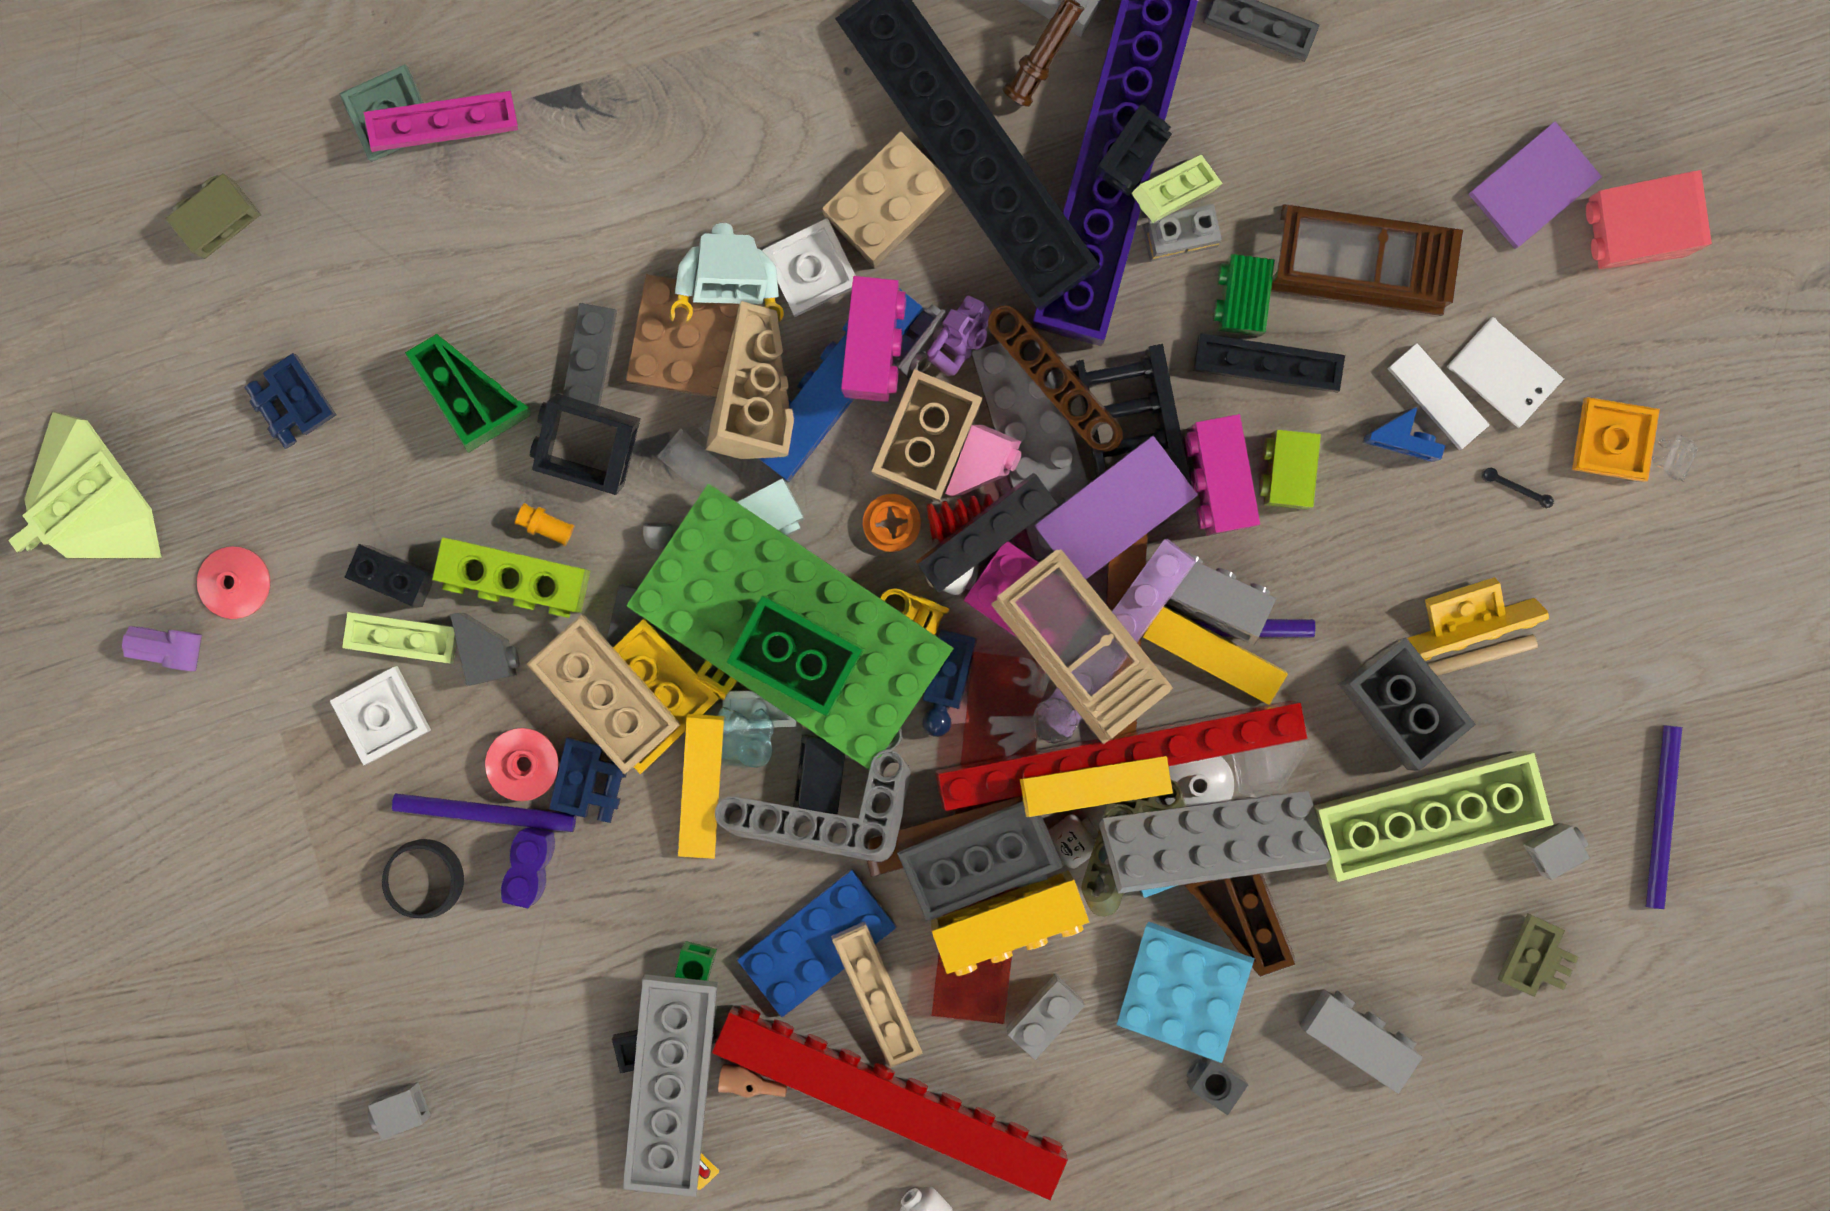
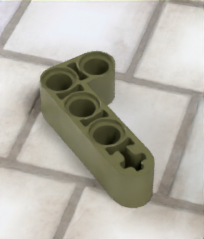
[1081,780,1187,917]

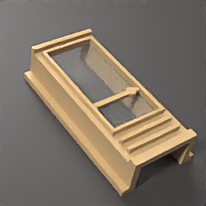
[991,549,1173,744]

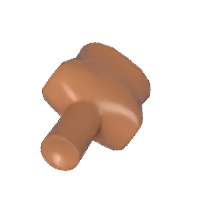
[718,1064,787,1098]

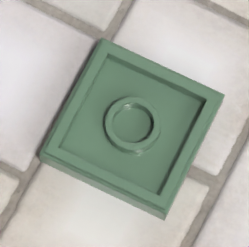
[339,64,424,162]

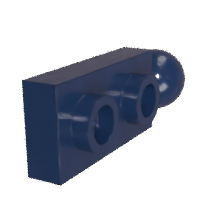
[922,629,977,737]

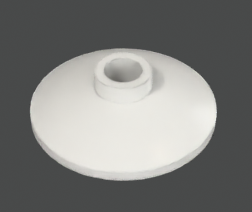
[1165,756,1234,807]

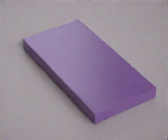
[1034,436,1198,579]

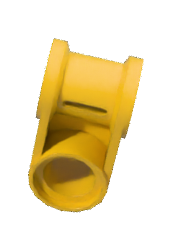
[879,588,950,636]

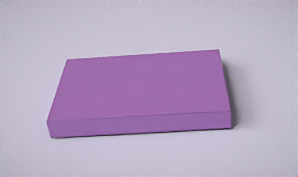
[1469,122,1602,249]

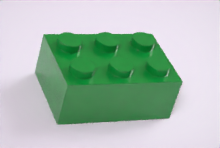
[726,595,865,717]

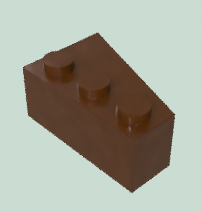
[1184,873,1295,977]

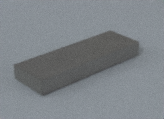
[1204,0,1320,62]

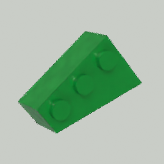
[405,334,531,453]

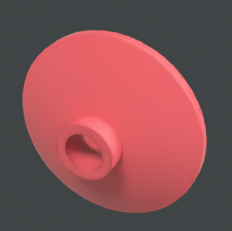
[197,547,270,619]
[485,728,559,801]

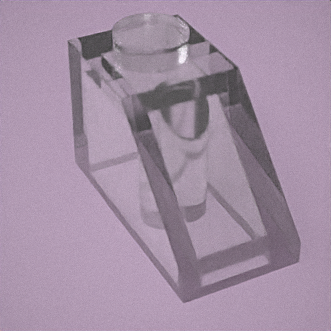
[657,428,741,495]
[1232,739,1311,799]

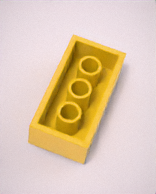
[931,870,1089,976]

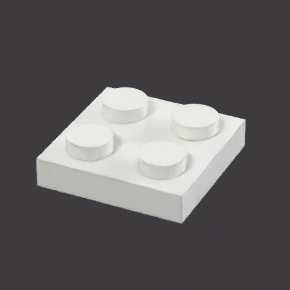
[762,218,856,317]
[330,666,431,765]

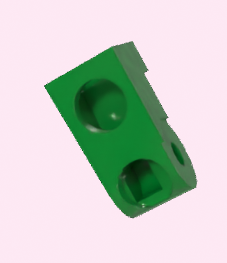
[675,941,717,981]

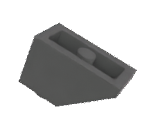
[450,613,520,686]

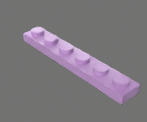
[1037,539,1197,738]

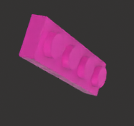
[364,91,518,152]

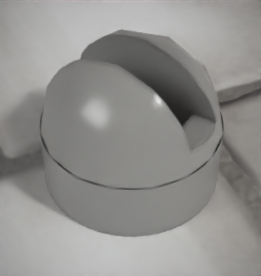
[643,523,672,550]

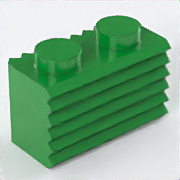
[1213,254,1275,336]

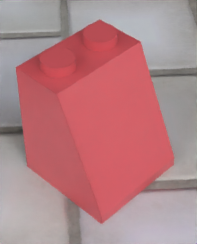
[1586,170,1712,269]

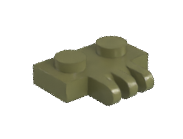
[1498,913,1579,997]

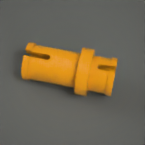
[515,503,575,546]

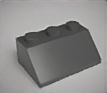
[1338,638,1476,771]

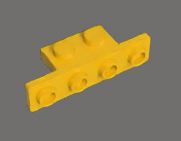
[1399,577,1549,661]

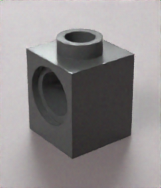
[1187,1057,1248,1115]

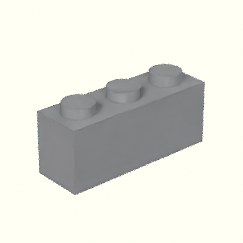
[1165,553,1277,645]
[1300,989,1423,1094]

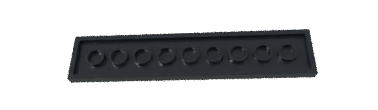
[835,0,1101,311]

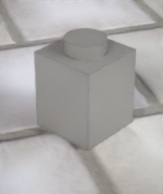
[1523,823,1590,880]
[368,1082,431,1140]

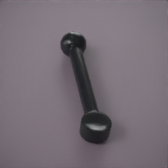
[1482,467,1554,509]

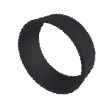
[382,839,464,919]

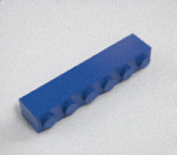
[758,288,923,482]

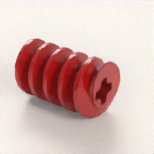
[927,494,999,543]

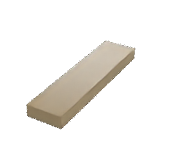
[831,921,923,1068]

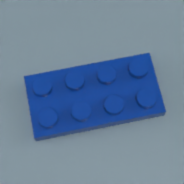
[737,869,897,1017]

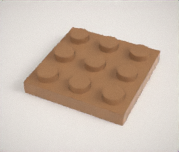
[626,274,739,398]

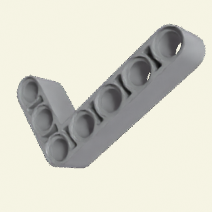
[715,750,911,862]

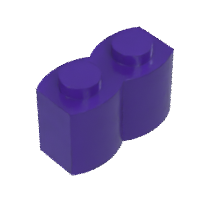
[501,827,555,909]

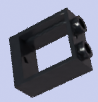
[530,394,641,495]

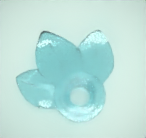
[718,707,774,768]

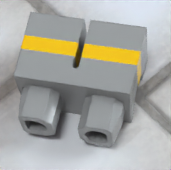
[1143,204,1222,262]

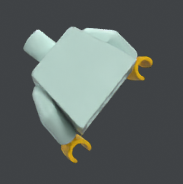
[670,223,784,323]

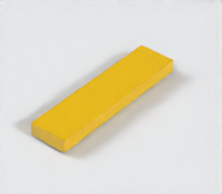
[1142,605,1288,705]
[678,714,725,859]
[1020,756,1173,817]

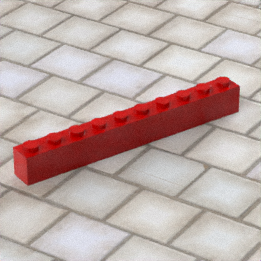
[935,701,1308,811]
[712,1005,1068,1201]

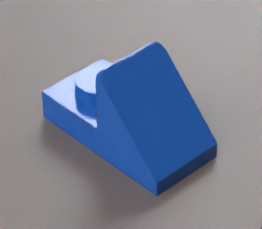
[1363,407,1445,462]

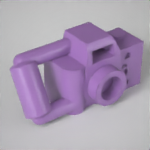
[927,295,991,376]

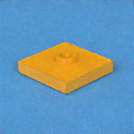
[1572,397,1660,482]

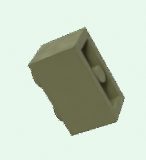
[165,173,261,259]

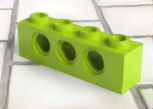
[432,537,591,618]

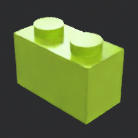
[1259,429,1321,509]

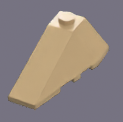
[706,301,794,459]

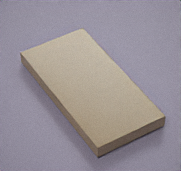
[527,615,681,774]

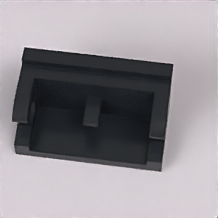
[1095,104,1172,197]
[793,735,845,814]

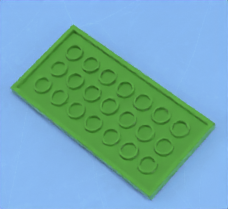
[626,483,954,770]

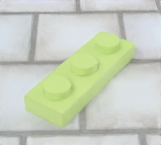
[1131,154,1223,223]
[342,612,457,664]

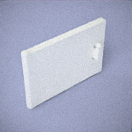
[1447,317,1564,428]

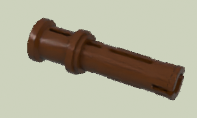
[1003,0,1084,107]

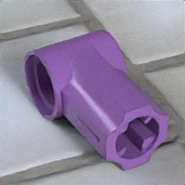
[122,626,202,671]

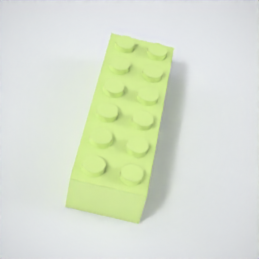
[1314,750,1554,882]

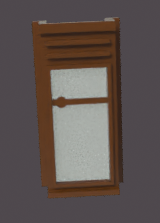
[1271,204,1463,316]

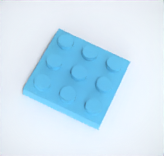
[1117,922,1255,1063]

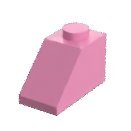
[945,425,1021,496]

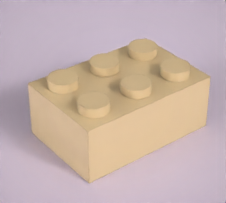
[822,132,952,268]
[871,369,983,503]

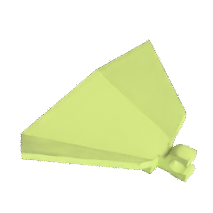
[8,412,162,558]

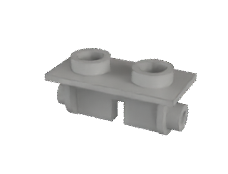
[892,304,948,380]

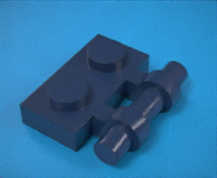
[244,353,337,449]
[549,737,627,823]

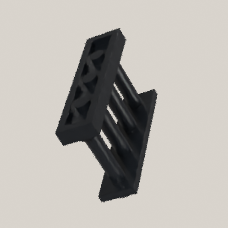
[1073,343,1192,486]

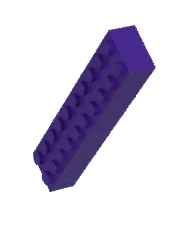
[1032,0,1198,346]

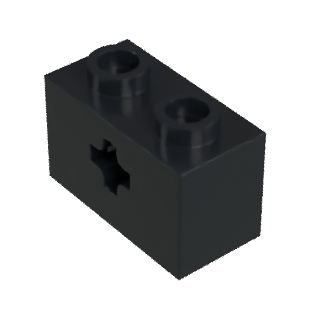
[344,544,434,607]

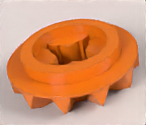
[863,494,921,552]

